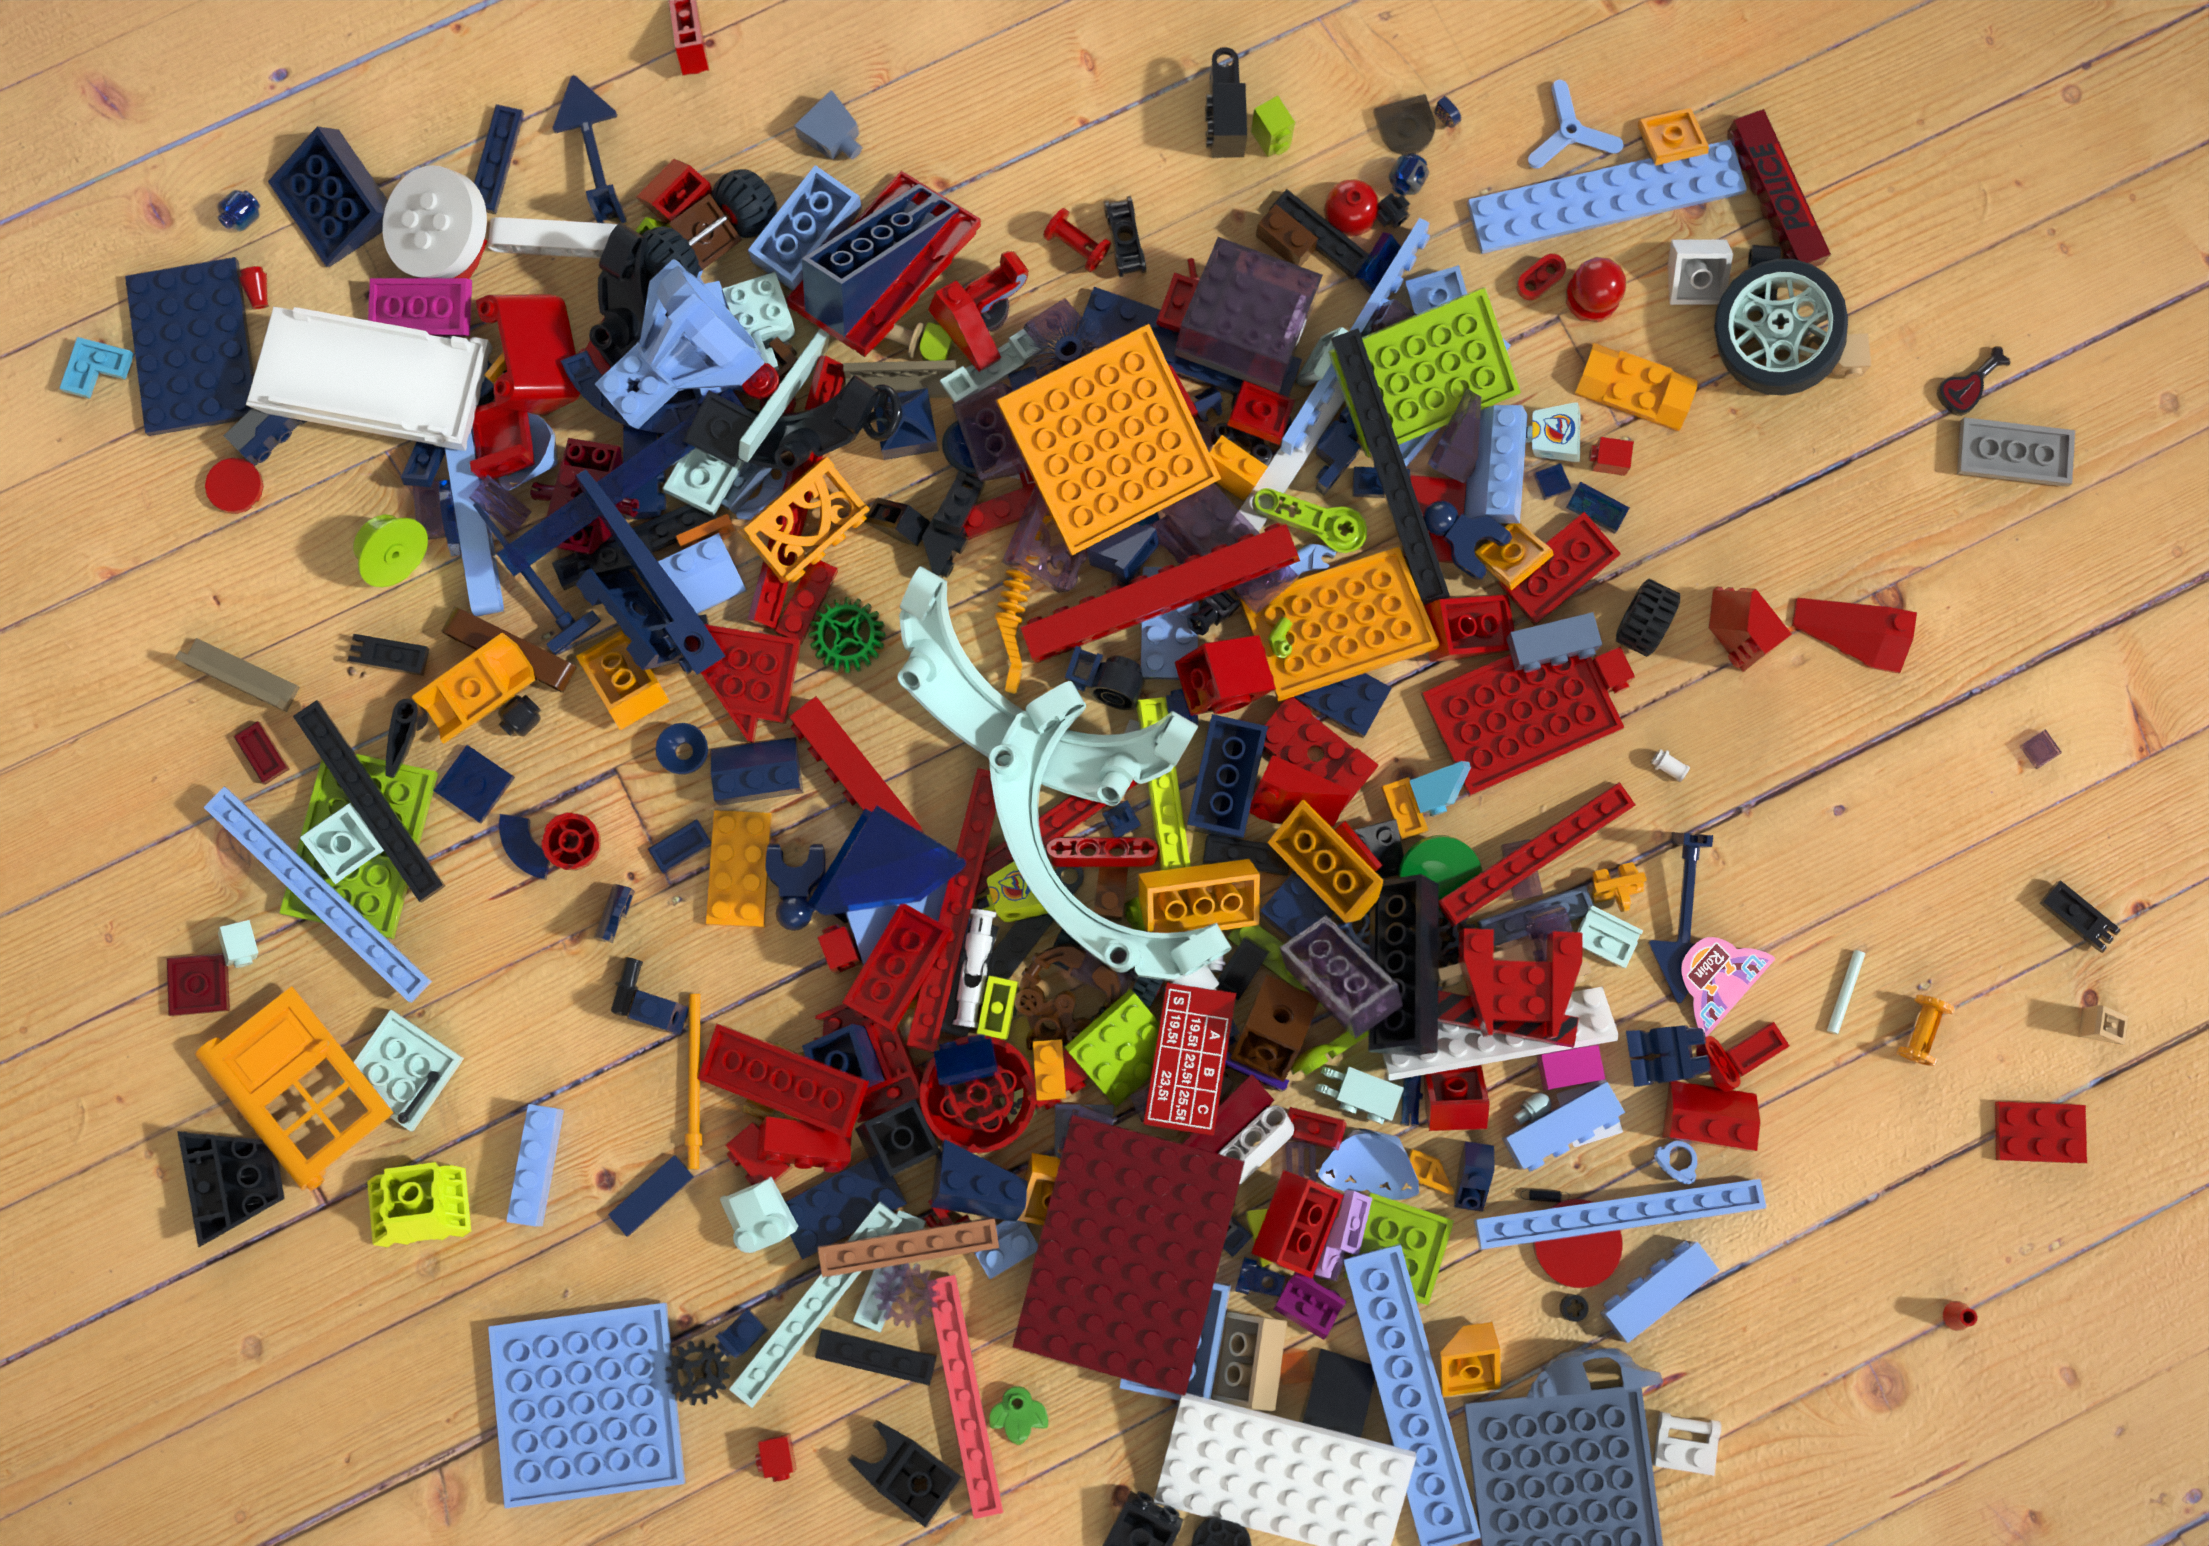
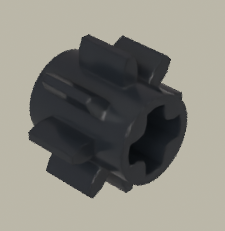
[1377,193,1410,228]

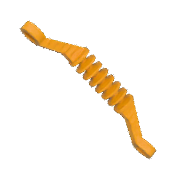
[994,507,1052,694]

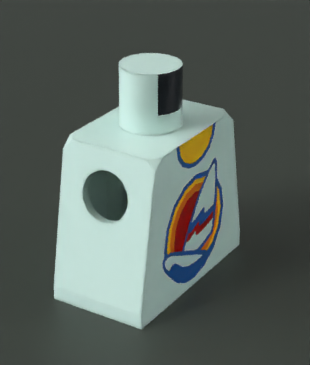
[1526,402,1581,462]

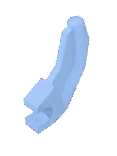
[736,470,787,520]
[1275,544,1336,587]

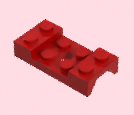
[1263,697,1379,811]

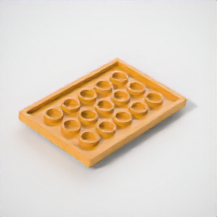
[1240,547,1439,702]

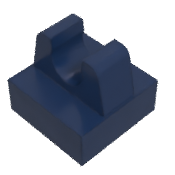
[1190,387,1223,422]
[1102,800,1141,838]

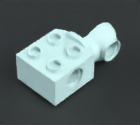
[722,272,796,371]

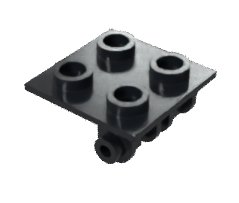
[1353,818,1404,879]

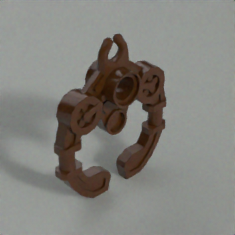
[1014,944,1122,1050]

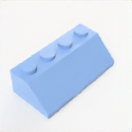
[1464,405,1528,523]

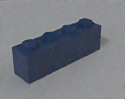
[623,425,666,520]

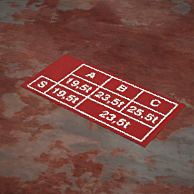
[1143,983,1236,1136]

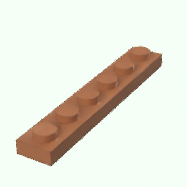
[818,1217,999,1278]

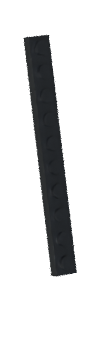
[1330,328,1450,605]

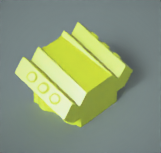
[367,1162,471,1248]

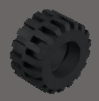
[1616,578,1680,657]

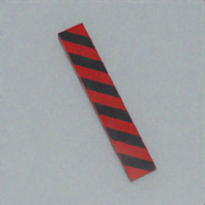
[1438,990,1579,1048]

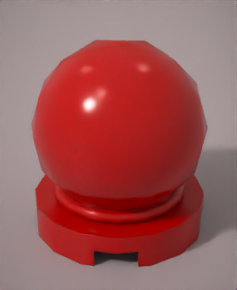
[1566,257,1626,322]

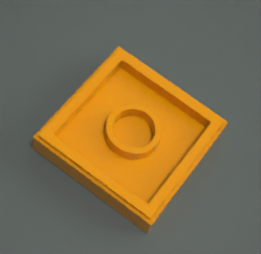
[1638,108,1709,166]
[1475,523,1553,590]

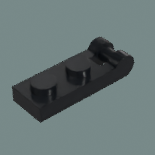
[932,470,987,536]

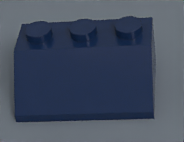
[711,737,804,806]

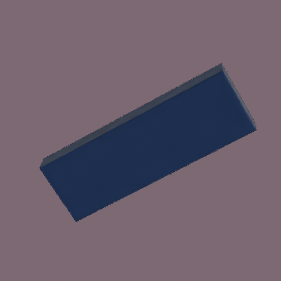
[608,1155,695,1237]

